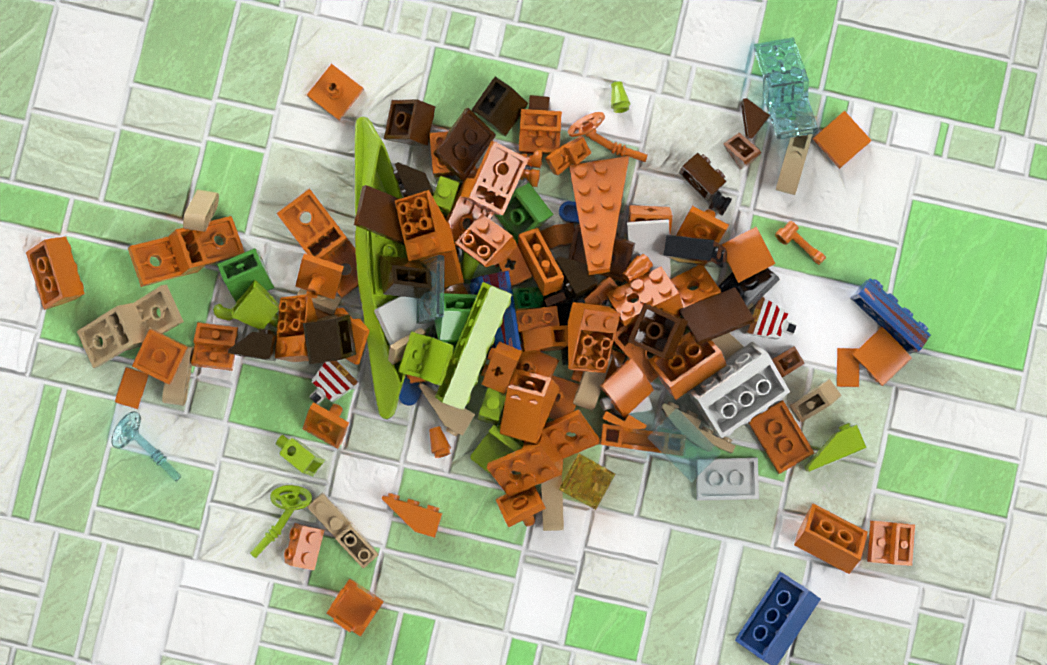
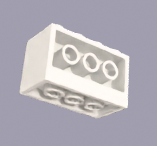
[687,341,790,439]

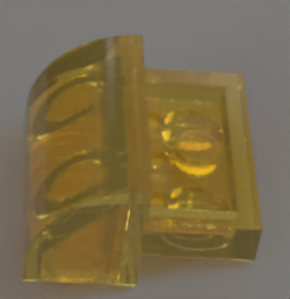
[559,453,615,510]

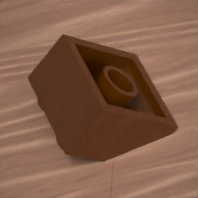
[384,99,436,146]
[679,153,727,201]
[628,303,689,359]

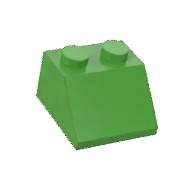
[495,183,554,243]

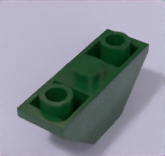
[512,287,557,312]

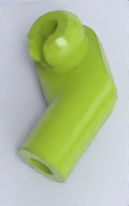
[213,304,234,321]

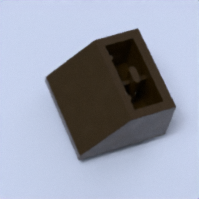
[472,76,529,137]
[393,162,434,198]
[379,255,432,299]
[555,256,598,301]
[303,314,356,364]

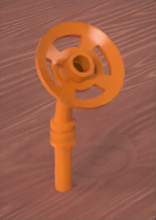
[568,112,648,162]

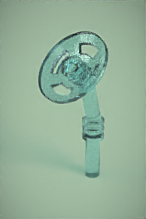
[111,411,181,482]

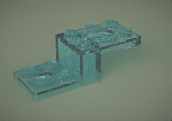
[754,37,818,140]

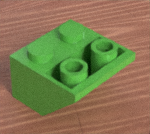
[217,248,275,303]
[431,293,477,343]

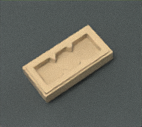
[297,289,342,314]
[388,328,426,365]

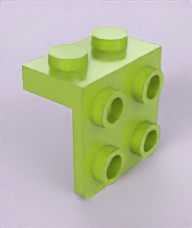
[399,331,453,386]
[470,424,524,475]

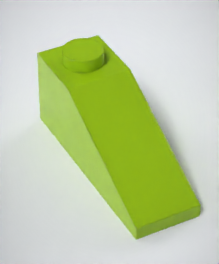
[804,423,867,472]

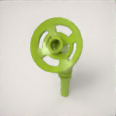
[250,485,312,558]

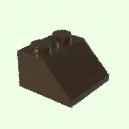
[228,329,277,361]

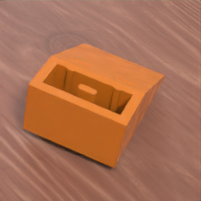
[395,190,456,261]
[275,294,317,362]
[568,302,620,373]
[500,369,560,444]

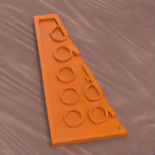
[569,156,629,275]

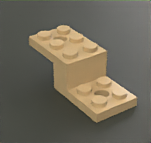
[77,284,184,368]

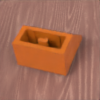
[455,214,516,267]

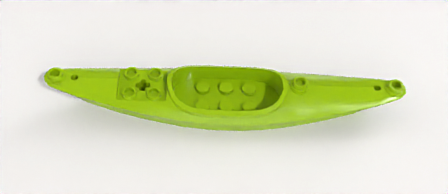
[355,116,408,419]

